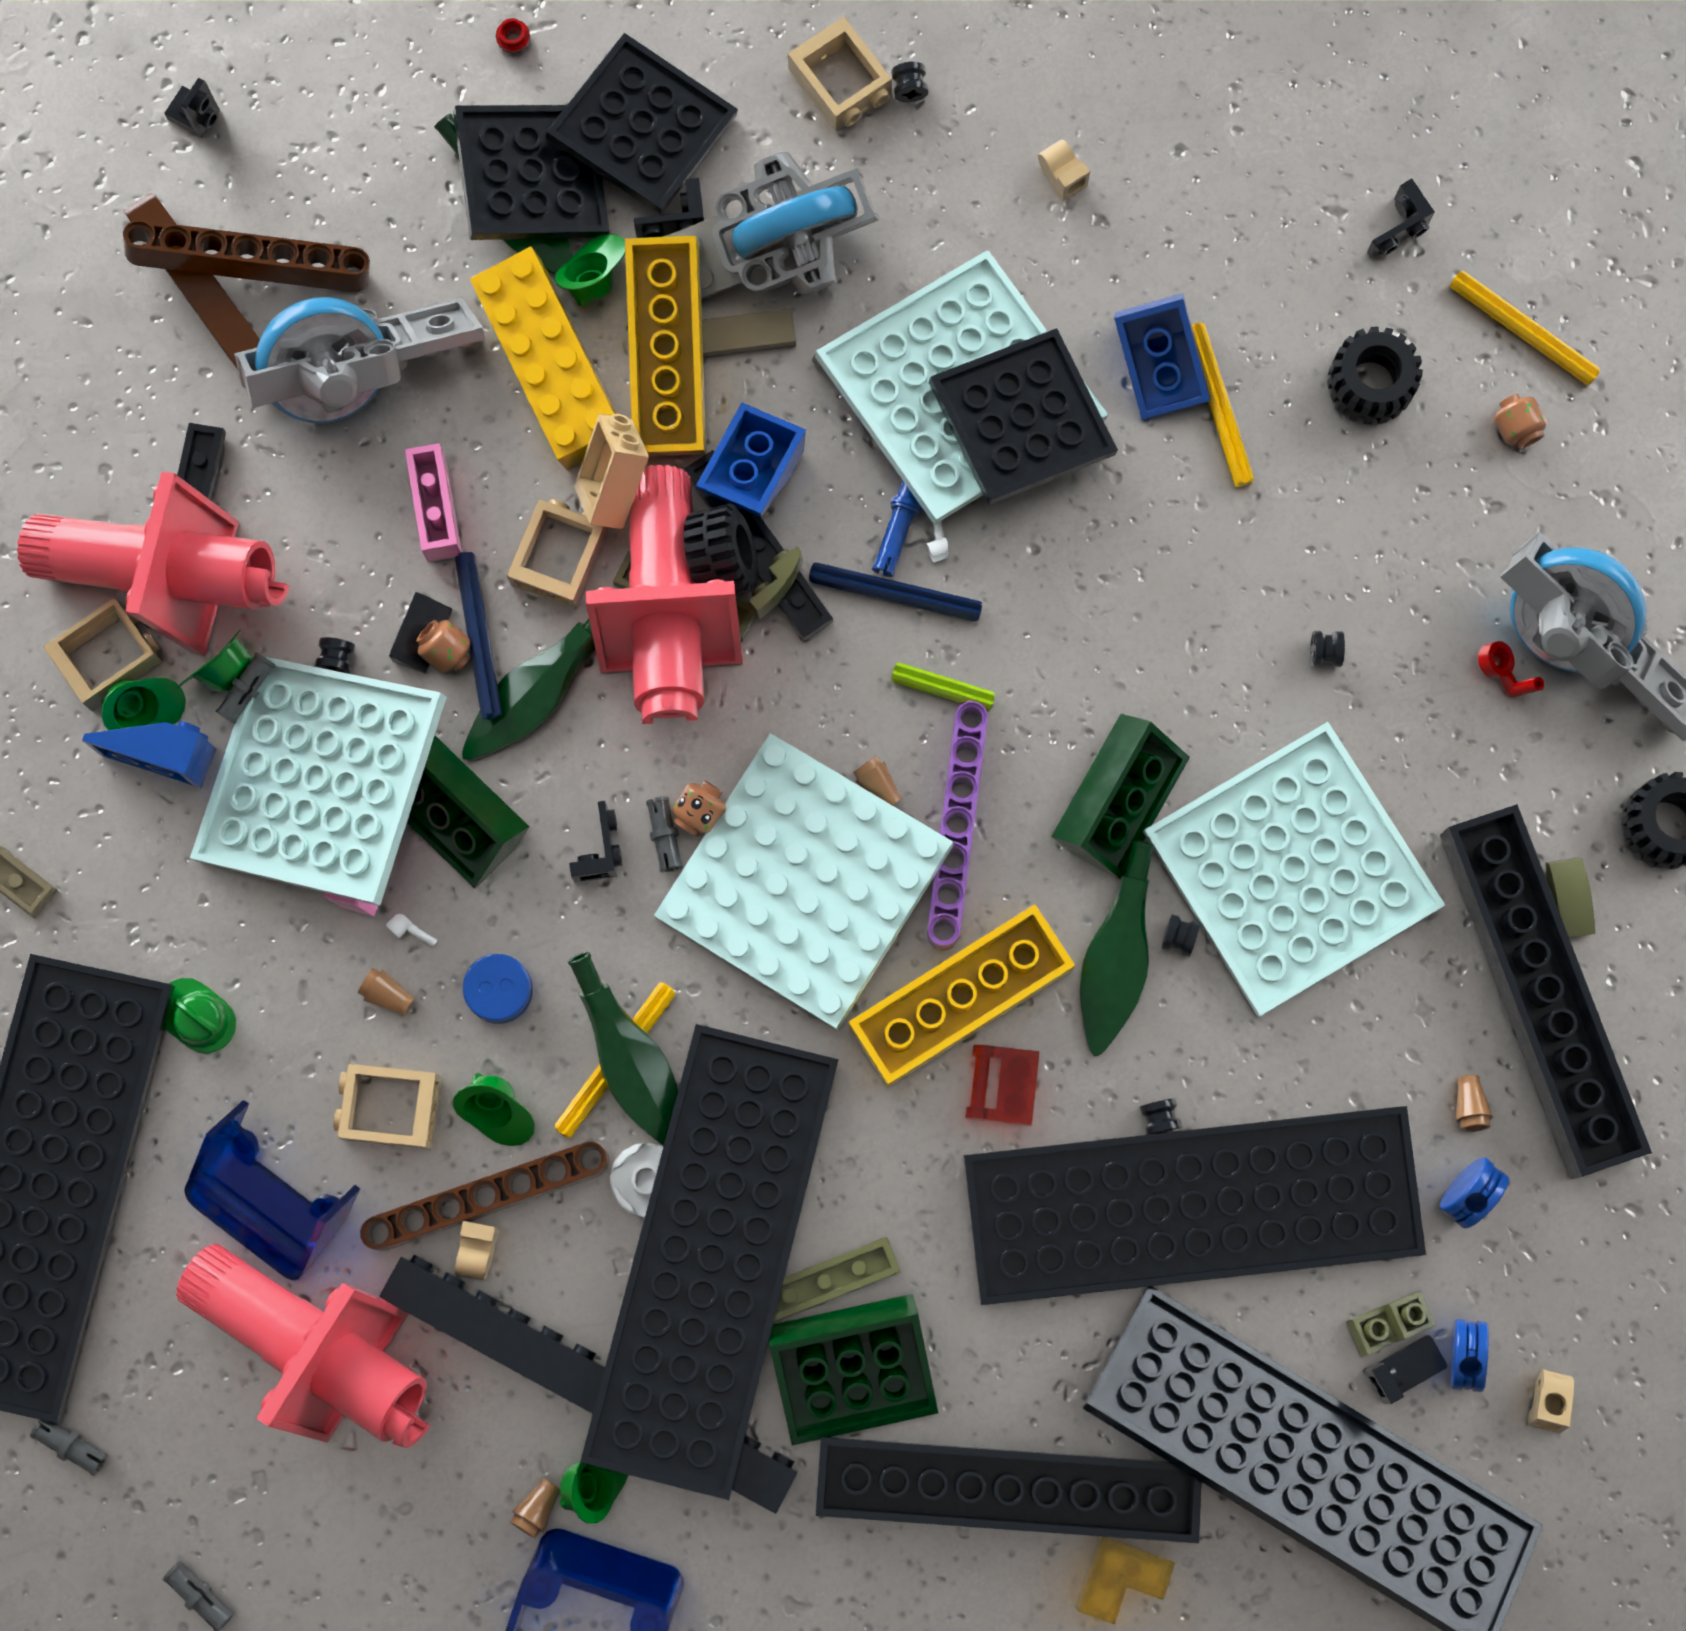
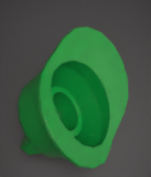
[554,234,625,307]
[177,630,253,691]
[101,677,186,730]
[164,978,236,1053]
[453,1073,535,1146]
[560,1462,629,1524]

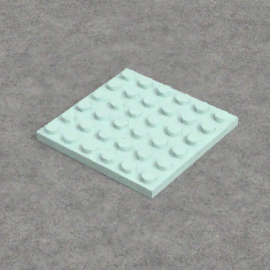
[815,250,1108,525]
[190,657,447,906]
[1143,722,1445,1018]
[654,733,954,1030]

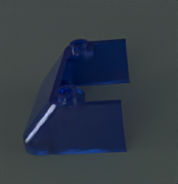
[184,1100,360,1280]
[505,1528,685,1631]

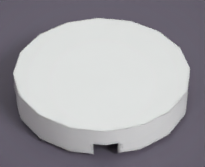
[610,1143,663,1217]

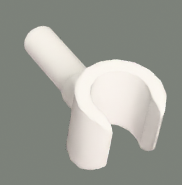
[926,520,949,563]
[386,914,438,947]

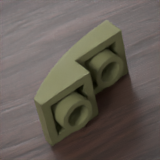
[749,546,803,620]
[1546,857,1596,938]
[1346,1291,1436,1357]

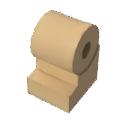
[1038,140,1090,201]
[455,1221,500,1281]
[1527,1369,1574,1434]

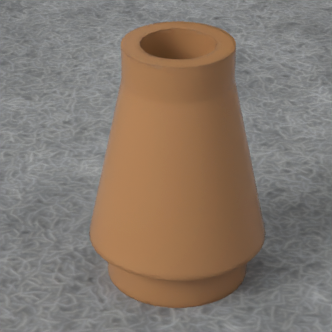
[853,756,903,806]
[357,968,415,1016]
[1456,1075,1493,1132]
[510,1478,560,1539]

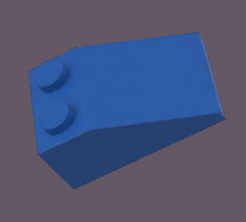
[1114,293,1210,420]
[696,402,806,517]
[82,721,216,789]

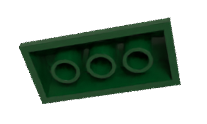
[1051,714,1190,880]
[407,736,530,888]

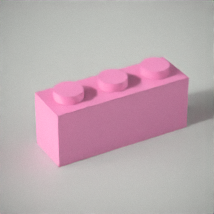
[405,443,462,562]

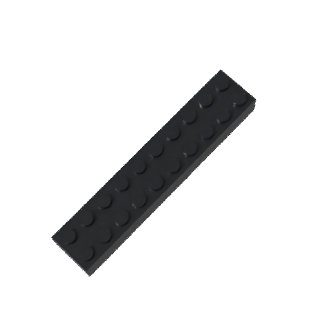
[1440,804,1652,1180]
[816,1436,1202,1543]

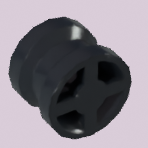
[891,61,928,102]
[1310,631,1345,667]
[314,637,355,674]
[1161,914,1200,957]
[1140,1098,1183,1135]

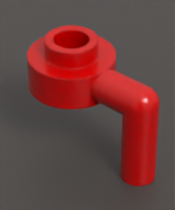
[1478,641,1545,698]

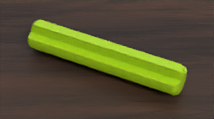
[891,662,995,712]

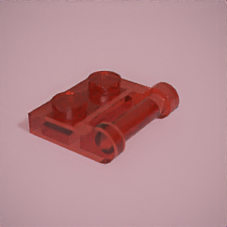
[965,1044,1039,1126]

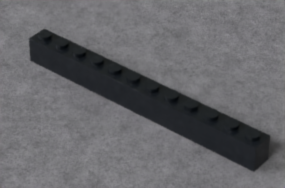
[379,1254,798,1514]

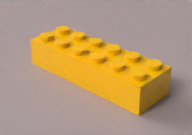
[625,236,707,457]
[469,246,617,470]
[848,904,1075,1088]

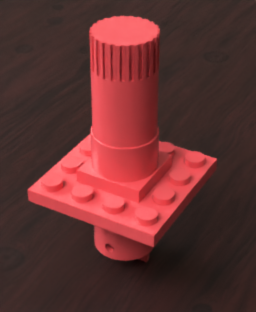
[586,465,743,724]
[17,472,290,656]
[176,1244,431,1448]

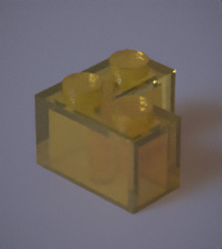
[1075,1536,1175,1624]

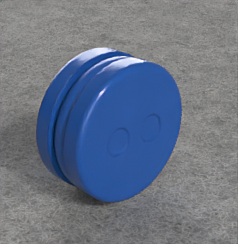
[463,954,533,1024]
[1440,1157,1509,1229]
[1450,1319,1489,1392]

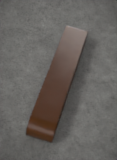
[123,190,260,370]
[123,220,370,292]
[360,1141,610,1251]

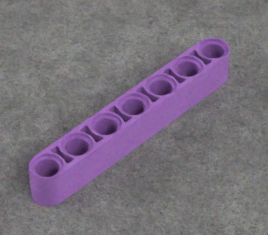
[927,701,988,951]

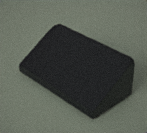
[389,592,452,674]

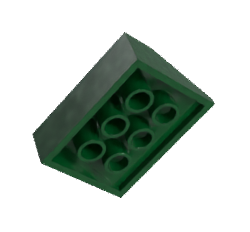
[769,1294,938,1446]

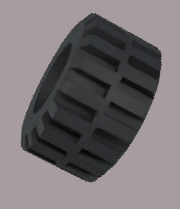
[1327,326,1423,425]
[683,504,758,595]
[1621,772,1686,869]

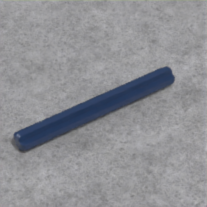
[455,552,502,720]
[809,562,982,621]

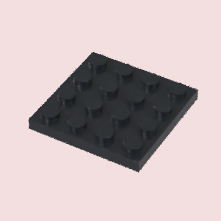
[545,33,738,215]
[453,105,610,240]
[928,328,1118,505]

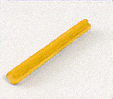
[1450,271,1601,385]
[1192,322,1254,487]
[554,982,676,1138]

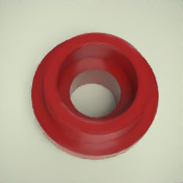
[496,18,530,53]

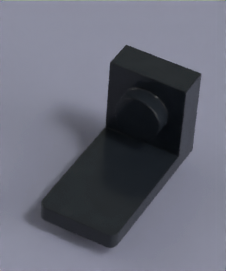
[164,78,220,138]
[634,178,704,238]
[1367,178,1435,258]
[569,800,623,883]
[1364,1335,1448,1404]

